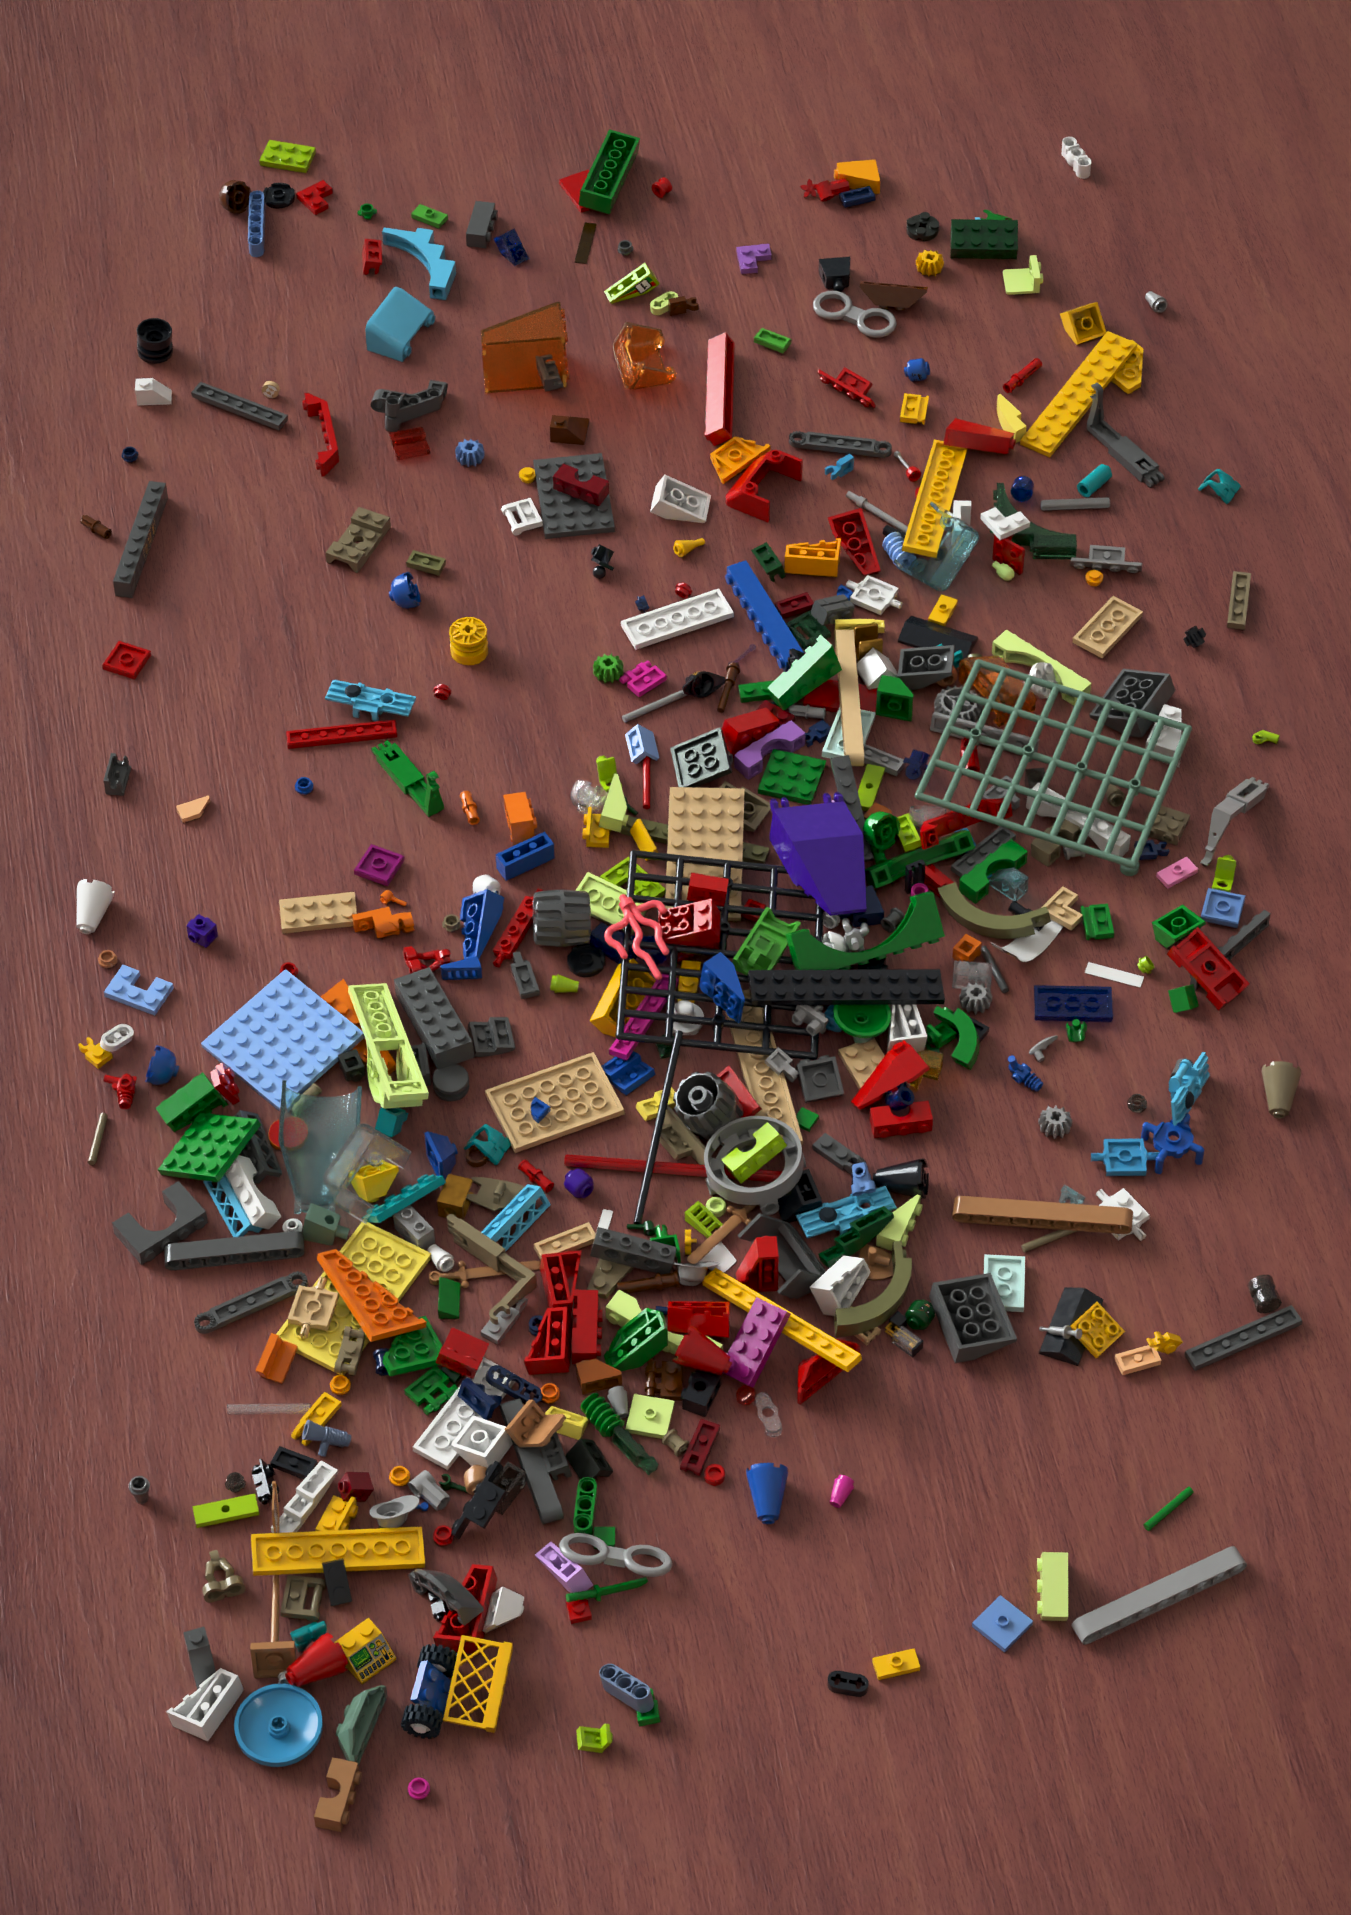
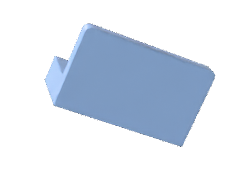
[625,724,659,764]

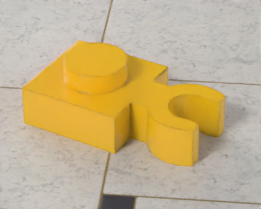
[78,1037,113,1069]
[1146,1331,1183,1354]

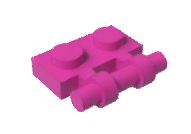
[619,660,667,697]

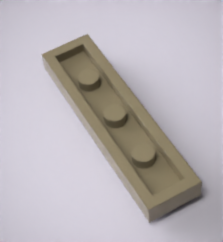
[1227,571,1251,630]

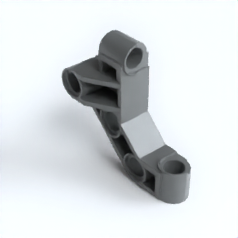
[370,380,448,432]

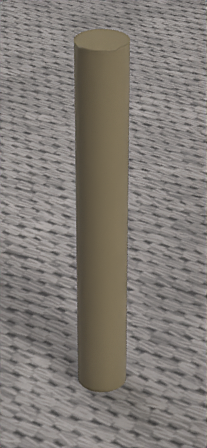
[88,1113,108,1165]
[1021,1230,1077,1253]

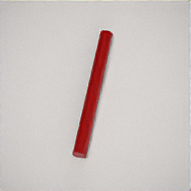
[643,756,650,810]

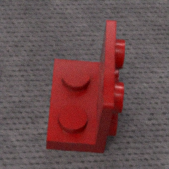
[992,534,1025,575]
[436,1328,489,1379]

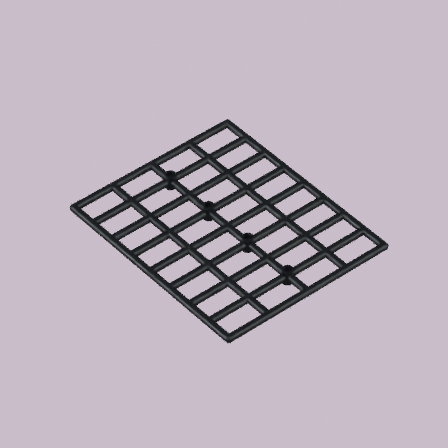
[616,850,824,1060]

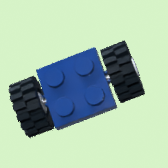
[401,1644,457,1739]

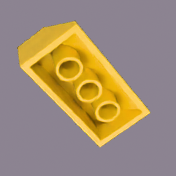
[590,959,656,1037]

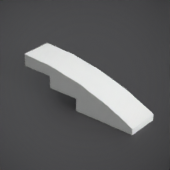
[271,1461,338,1533]

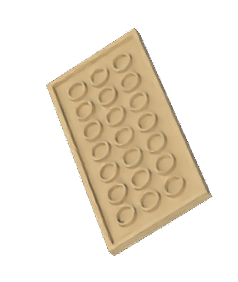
[665,787,745,921]

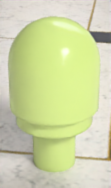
[992,561,1015,581]

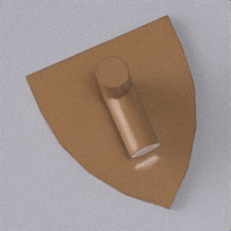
[859,1244,893,1281]

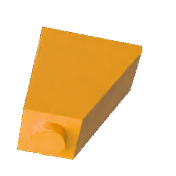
[834,159,880,194]

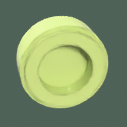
[706,1197,726,1217]

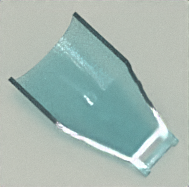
[278,1080,362,1214]

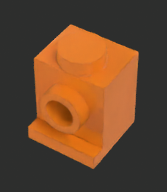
[952,934,982,966]

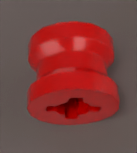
[652,177,672,198]

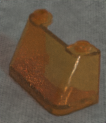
[613,322,676,390]
[958,655,1037,727]

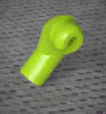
[1252,730,1280,744]

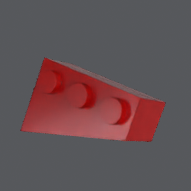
[722,708,780,759]
[736,1236,779,1292]
[540,1250,582,1316]
[572,1290,603,1364]
[668,1301,730,1338]
[524,1307,572,1375]

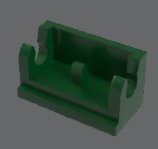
[751,542,786,582]

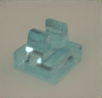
[1059,1184,1085,1204]

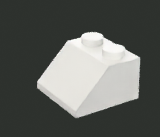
[451,1416,513,1468]

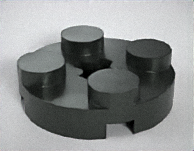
[907,212,939,241]

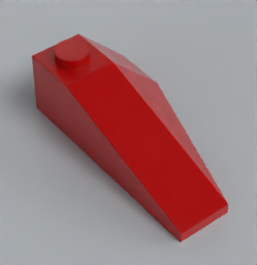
[828,508,881,576]
[851,1040,930,1110]

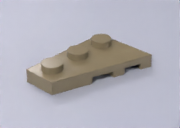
[587,1259,634,1299]

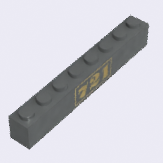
[113,481,168,598]

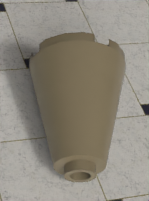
[1262,1061,1302,1119]

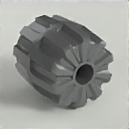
[532,889,591,947]
[673,1071,743,1141]

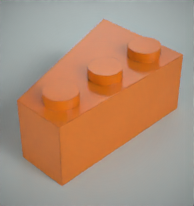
[503,792,537,846]

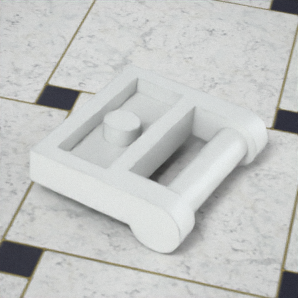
[501,498,543,536]

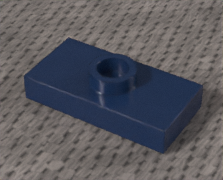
[839,186,876,208]

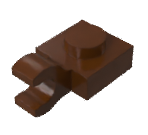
[668,296,699,316]

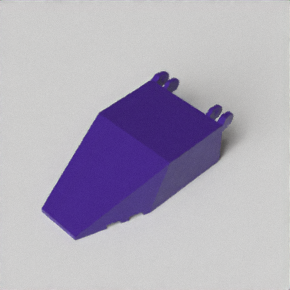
[769,792,867,916]

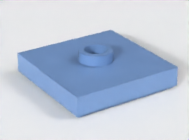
[1200,888,1245,928]
[972,1595,1033,1653]

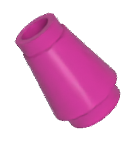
[829,1475,854,1508]

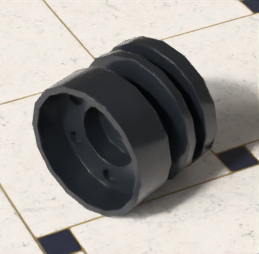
[136,318,173,364]

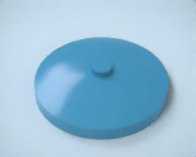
[234,1684,323,1767]

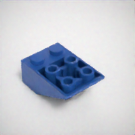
[699,952,745,1024]

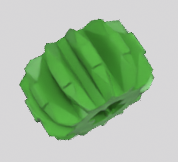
[593,653,623,683]

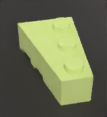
[1037,1552,1068,1621]

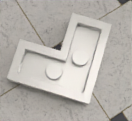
[980,507,1030,540]

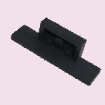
[451,1461,507,1539]

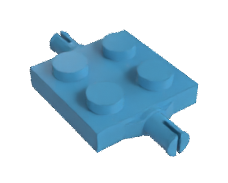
[1091,1138,1159,1176]

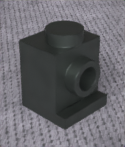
[338,1049,365,1082]

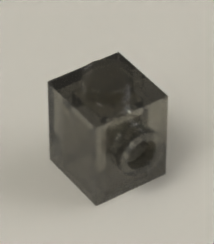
[1024,768,1045,789]

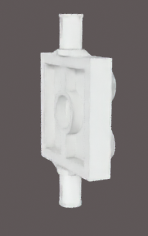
[846,575,903,615]
[1096,1188,1150,1241]

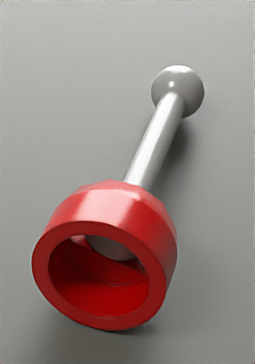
[894,451,921,482]

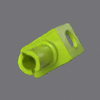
[596,756,622,792]
[1212,855,1237,892]

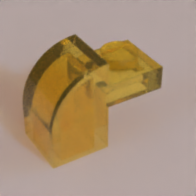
[910,1050,944,1092]

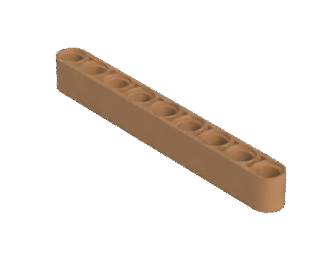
[952,1196,1133,1234]

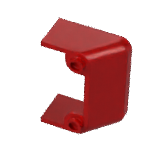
[726,450,803,523]

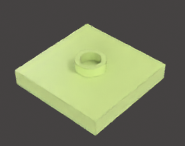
[625,1394,675,1439]

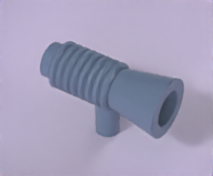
[302,1419,351,1457]

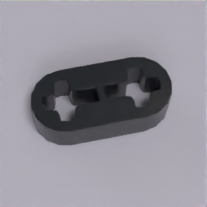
[827,1671,869,1697]

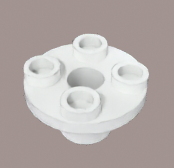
[1024,662,1058,699]
[665,1000,704,1035]

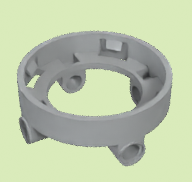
[704,1116,806,1216]

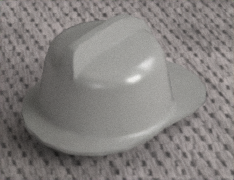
[673,1262,720,1286]
[370,1495,419,1528]

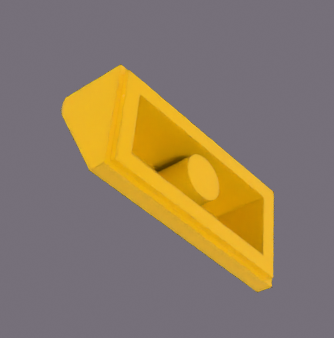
[630,819,658,861]

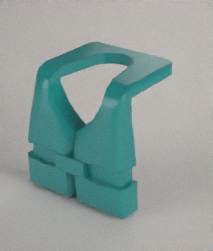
[1198,469,1241,504]
[464,1124,511,1165]
[290,1621,327,1652]

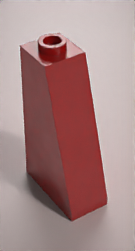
[943,418,1016,454]

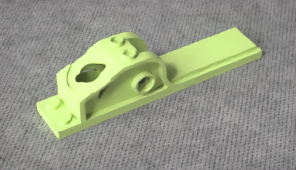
[348,983,429,1109]

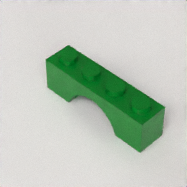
[959,839,1028,904]

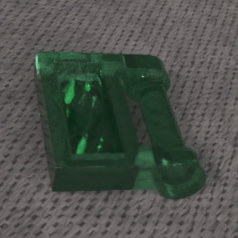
[786,611,831,650]

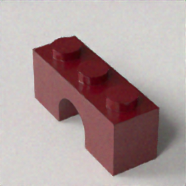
[553,463,609,506]

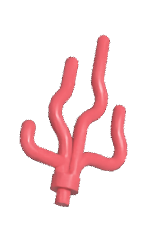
[604,894,670,980]

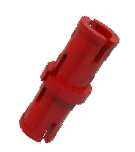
[518,1159,554,1193]

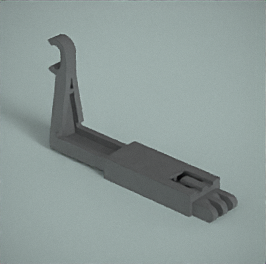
[1086,383,1165,487]

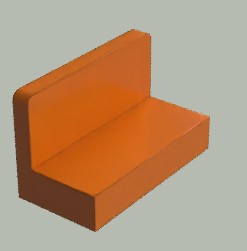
[255,1333,298,1384]

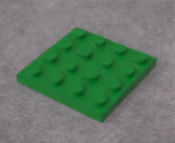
[158,1113,261,1182]

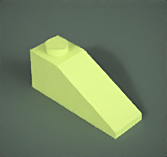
[599,773,629,832]

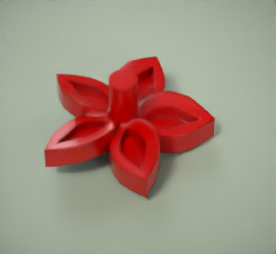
[800,178,817,198]

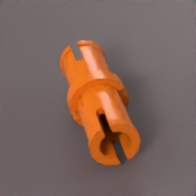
[460,791,480,825]

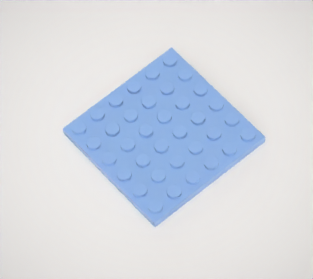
[201,969,365,1112]

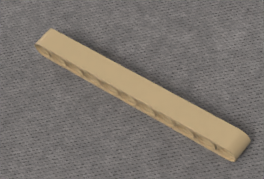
[835,629,864,766]

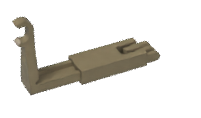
[447,1214,537,1325]

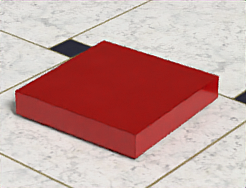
[102,641,151,680]

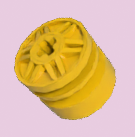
[449,617,488,665]

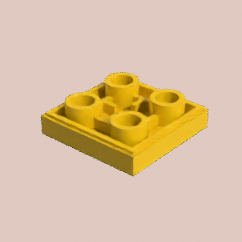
[1070,1301,1125,1358]

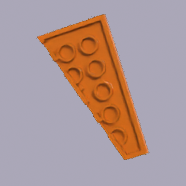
[321,979,396,1075]
[317,1249,427,1342]

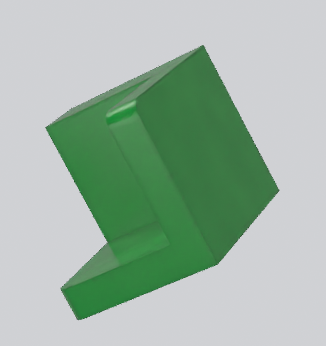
[1168,984,1199,1013]

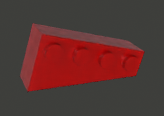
[433,1564,497,1655]

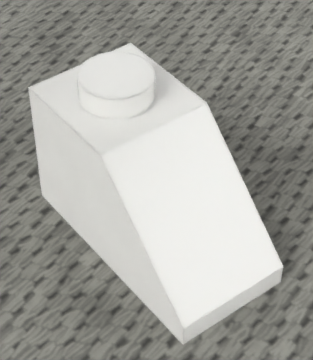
[135,378,172,406]
[483,1586,524,1633]

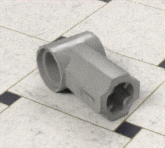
[408,1470,450,1511]

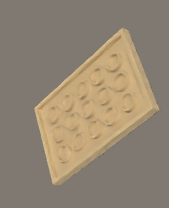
[485,1052,625,1153]

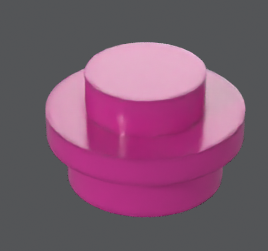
[408,1777,430,1800]

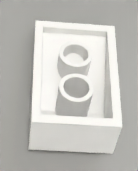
[650,475,711,523]

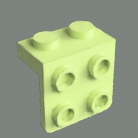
[1003,255,1043,295]

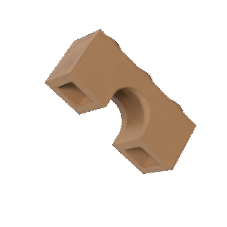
[314,1757,362,1832]

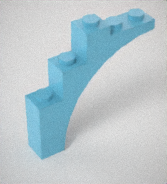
[382,227,456,300]

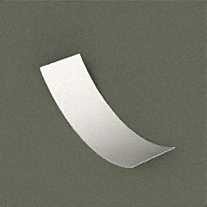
[991,919,1063,962]

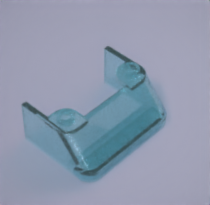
[894,502,979,591]

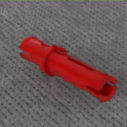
[1003,358,1042,393]

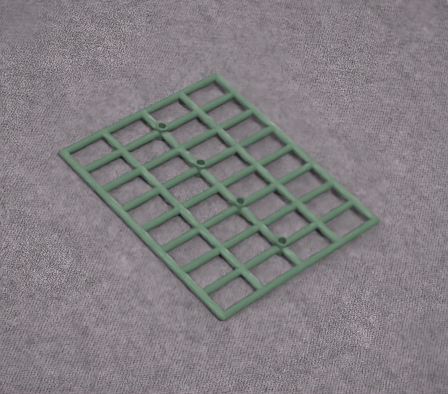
[915,659,1192,868]

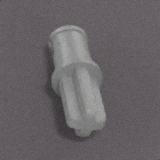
[789,705,826,720]

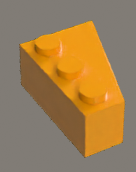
[784,538,841,577]

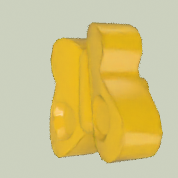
[685,1230,697,1255]

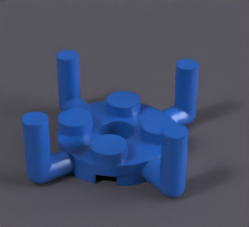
[1141,1113,1204,1174]

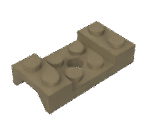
[326,507,391,573]

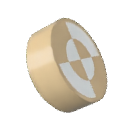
[262,381,280,398]

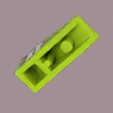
[604,263,660,304]

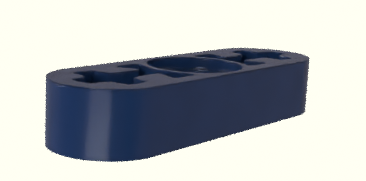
[485,1365,542,1404]

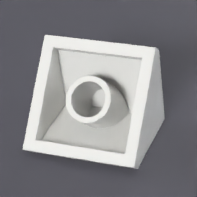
[857,648,898,690]

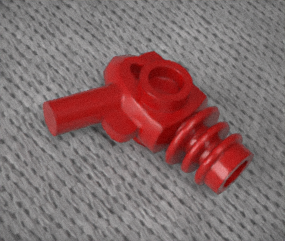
[103,1073,137,1109]

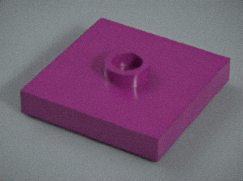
[354,844,405,887]

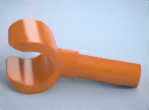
[380,890,407,907]

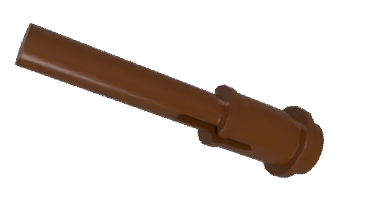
[717,662,740,713]

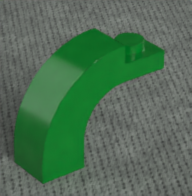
[933,1006,980,1070]

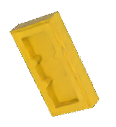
[928,594,958,626]
[872,1648,920,1680]

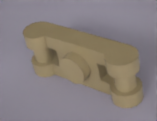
[334,1326,366,1375]

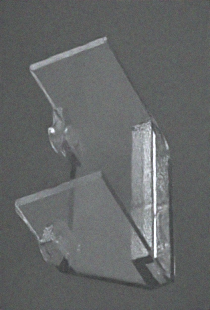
[323,1123,412,1224]

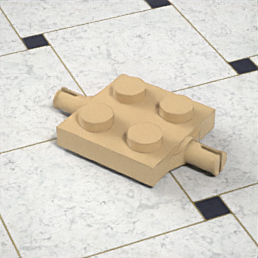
[288,1277,339,1339]

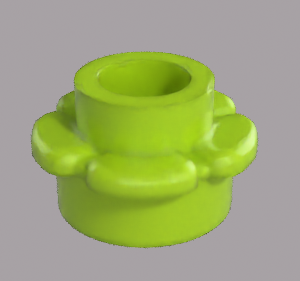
[1137,956,1155,974]

